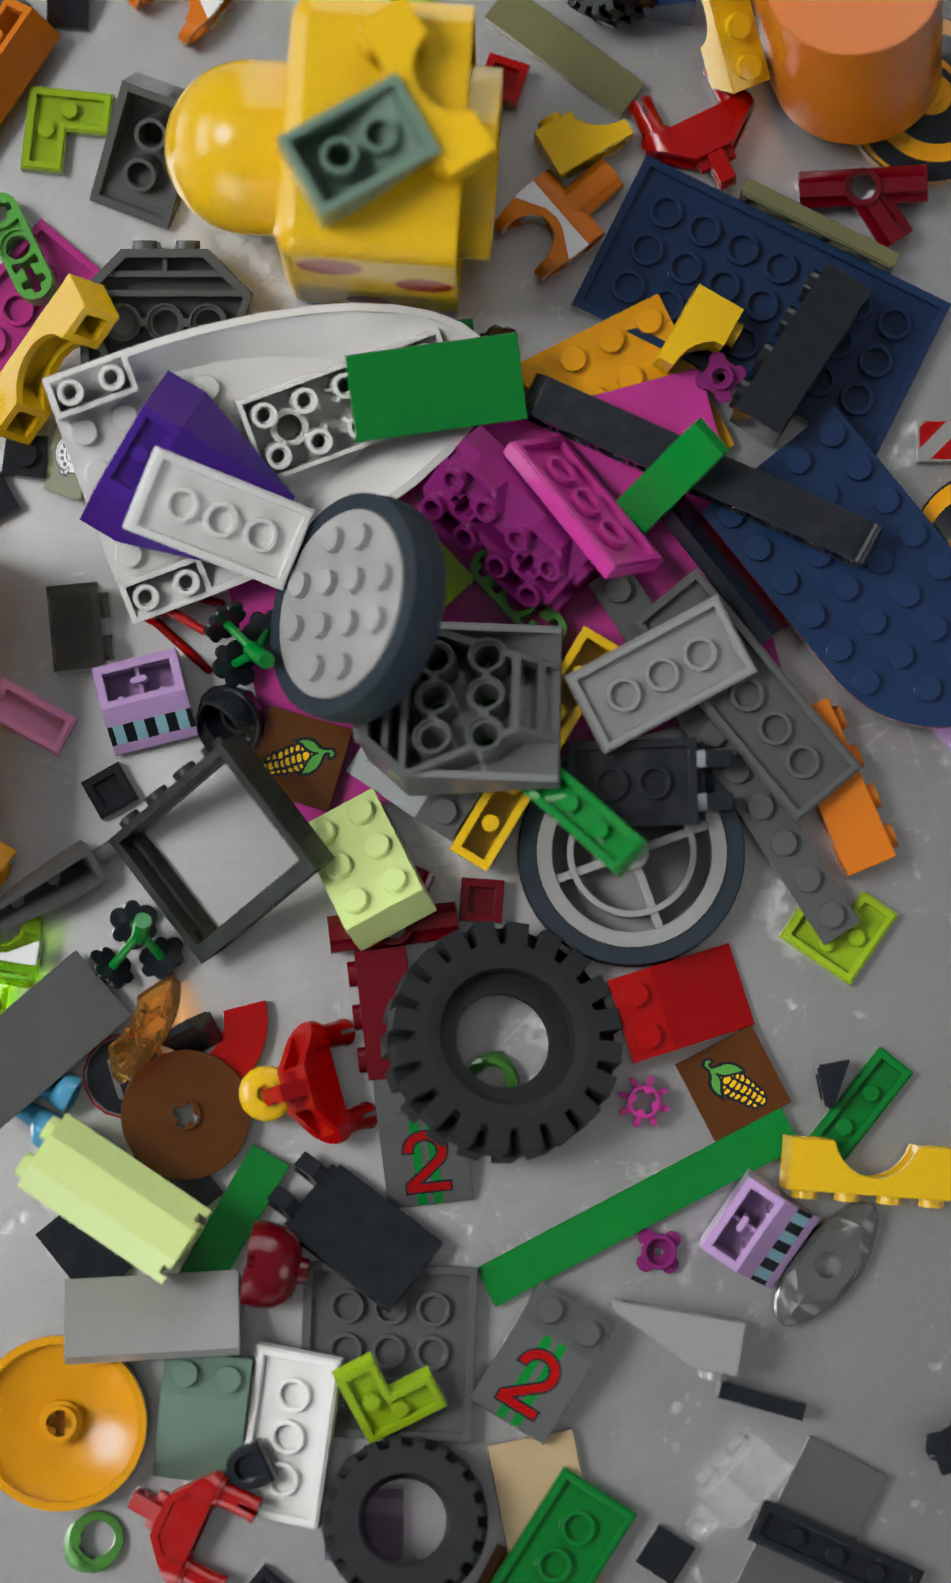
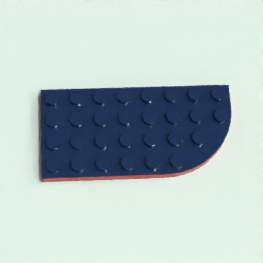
[700,405,951,729]

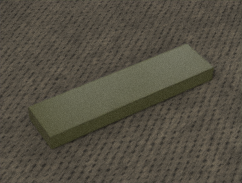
[485,0,645,120]
[738,177,900,273]

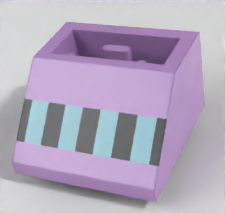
[91,648,199,756]
[700,1168,820,1289]

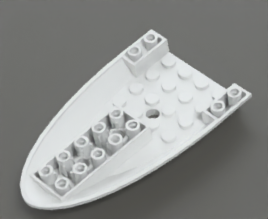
[42,303,480,624]

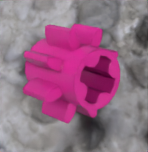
[617,1076,669,1128]

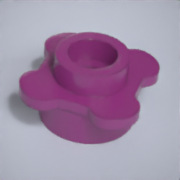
[695,352,746,403]
[636,1229,681,1274]

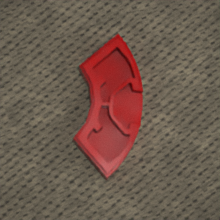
[209,1000,269,1081]

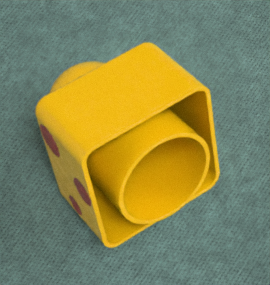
[164,0,504,312]

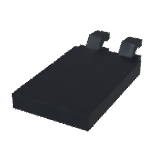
[566,737,735,827]
[267,1151,443,1313]

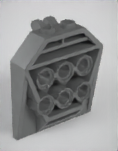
[80,240,253,364]
[353,621,564,796]

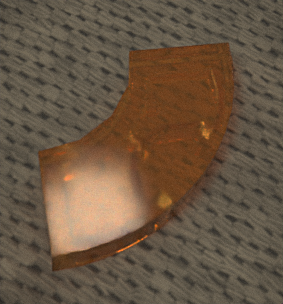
[108,974,181,1085]

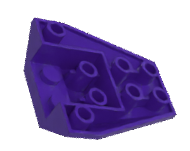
[79,370,296,562]

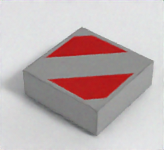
[915,419,951,464]

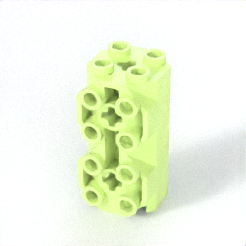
[14,1113,214,1285]

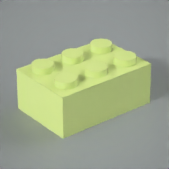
[309,788,437,951]

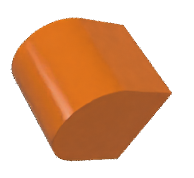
[750,0,943,145]

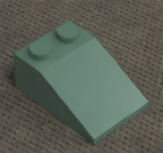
[277,72,441,229]
[153,1354,255,1484]

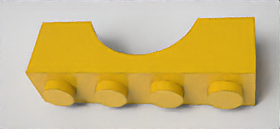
[355,0,497,186]
[700,0,771,94]
[0,274,120,445]
[779,1134,951,1209]

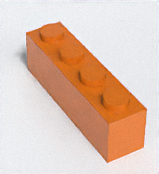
[0,0,61,126]
[811,698,899,878]

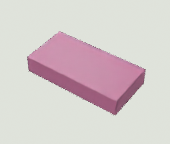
[0,677,79,756]

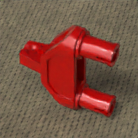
[627,69,755,191]
[262,1018,377,1144]
[127,1470,264,1583]

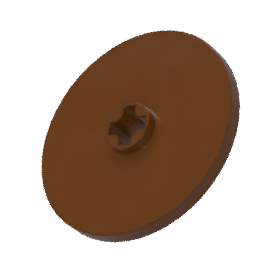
[121,1050,251,1180]

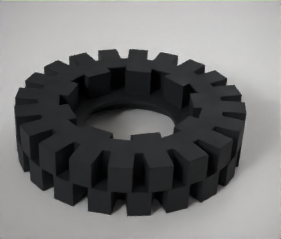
[380,921,623,1163]

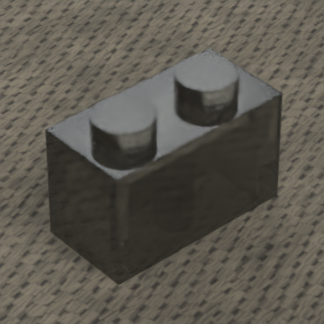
[46,582,115,676]

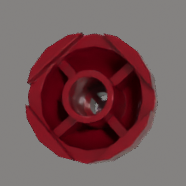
[240,1220,310,1308]

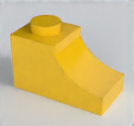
[534,111,634,183]
[652,284,744,374]

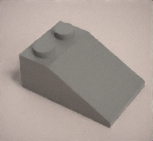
[611,1297,746,1382]

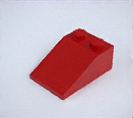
[606,943,755,1064]

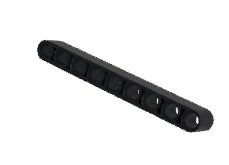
[525,373,883,569]

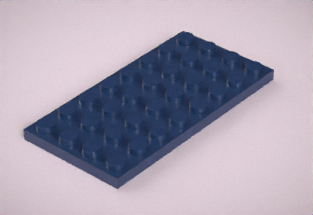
[571,155,951,455]

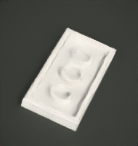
[122,446,315,591]
[243,1341,344,1530]

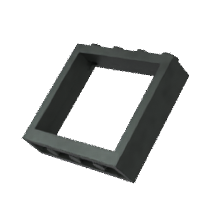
[108,733,335,964]

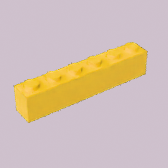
[449,626,619,872]

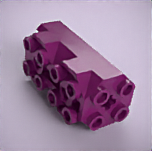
[421,425,594,613]

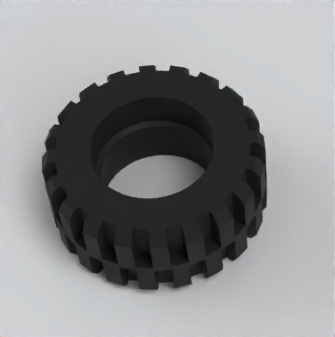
[321,1435,488,1583]

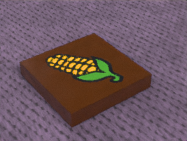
[256,705,353,812]
[675,1025,791,1141]

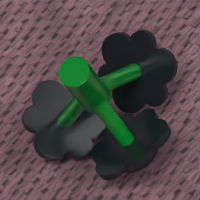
[204,600,275,687]
[89,900,184,989]

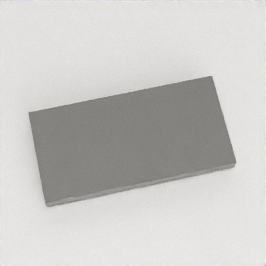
[563,595,757,754]
[64,1270,241,1365]

